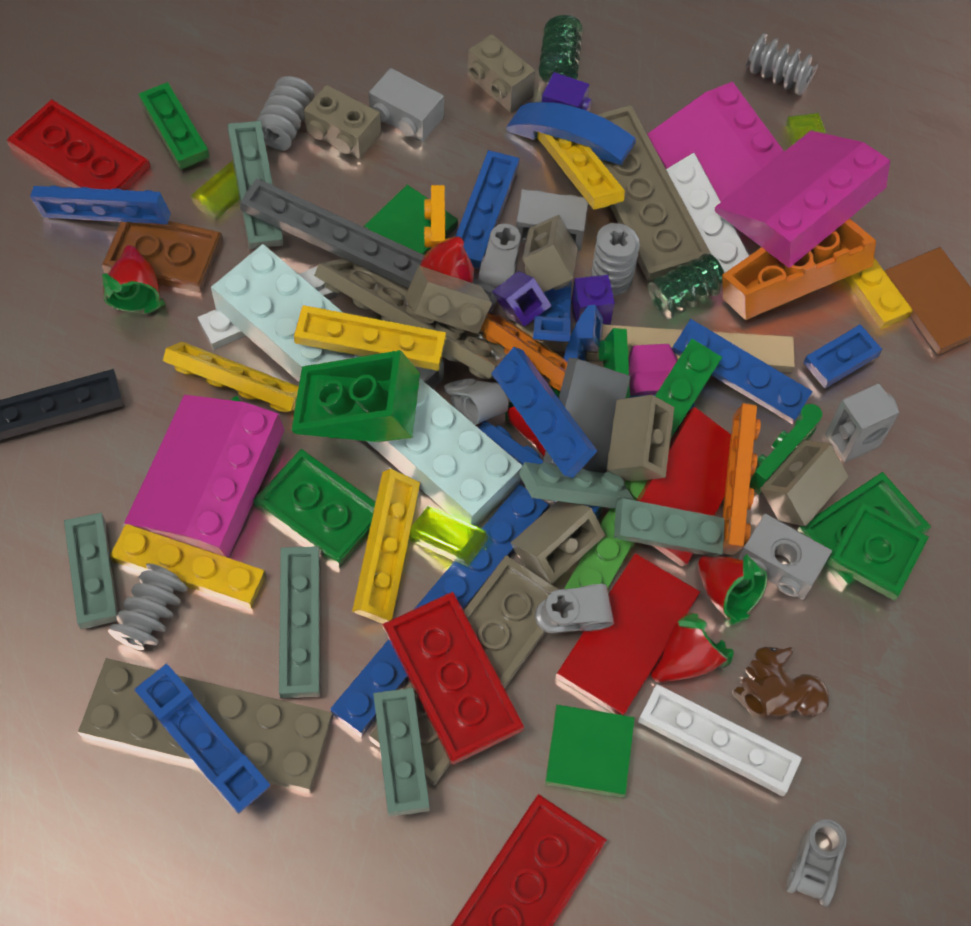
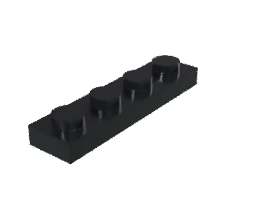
[0,369,124,440]

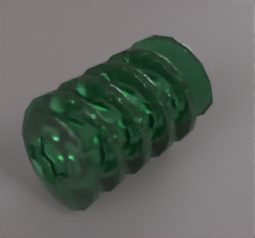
[538,15,583,84]
[647,253,724,320]

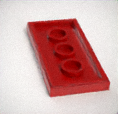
[7,99,151,190]
[636,407,731,567]
[556,553,701,715]
[383,592,524,766]
[451,794,607,926]

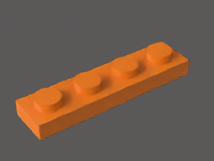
[480,313,568,391]
[722,403,761,555]

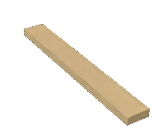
[516,320,795,373]

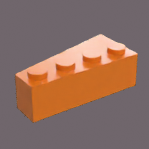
[722,218,876,320]

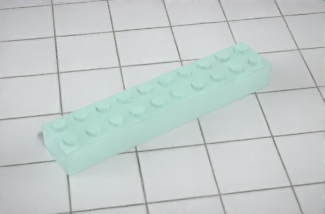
[211,244,522,533]

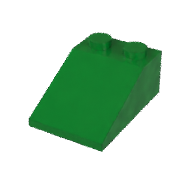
[291,350,420,442]

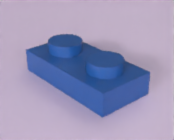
[803,324,882,388]

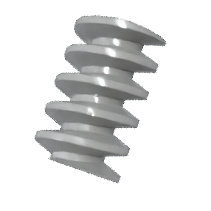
[746,33,818,95]
[256,76,315,151]
[591,223,640,296]
[108,563,188,651]

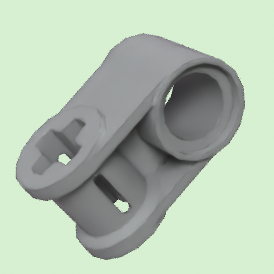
[478,223,521,288]
[444,379,508,425]
[535,584,614,633]
[786,819,847,907]

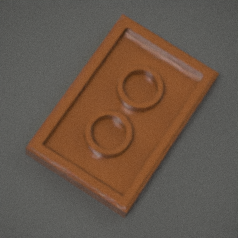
[102,221,223,293]
[884,247,971,355]

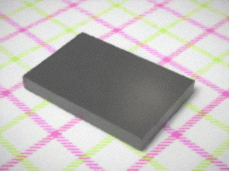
[543,358,631,473]

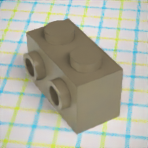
[468,34,535,113]
[304,85,381,159]
[522,215,578,292]
[405,265,492,334]
[607,395,674,481]
[760,440,849,526]
[511,501,605,584]

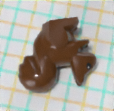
[733,647,829,718]

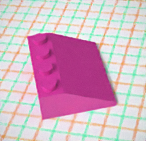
[647,81,784,202]
[715,131,890,268]
[124,394,285,558]

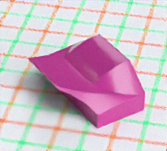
[628,344,678,396]

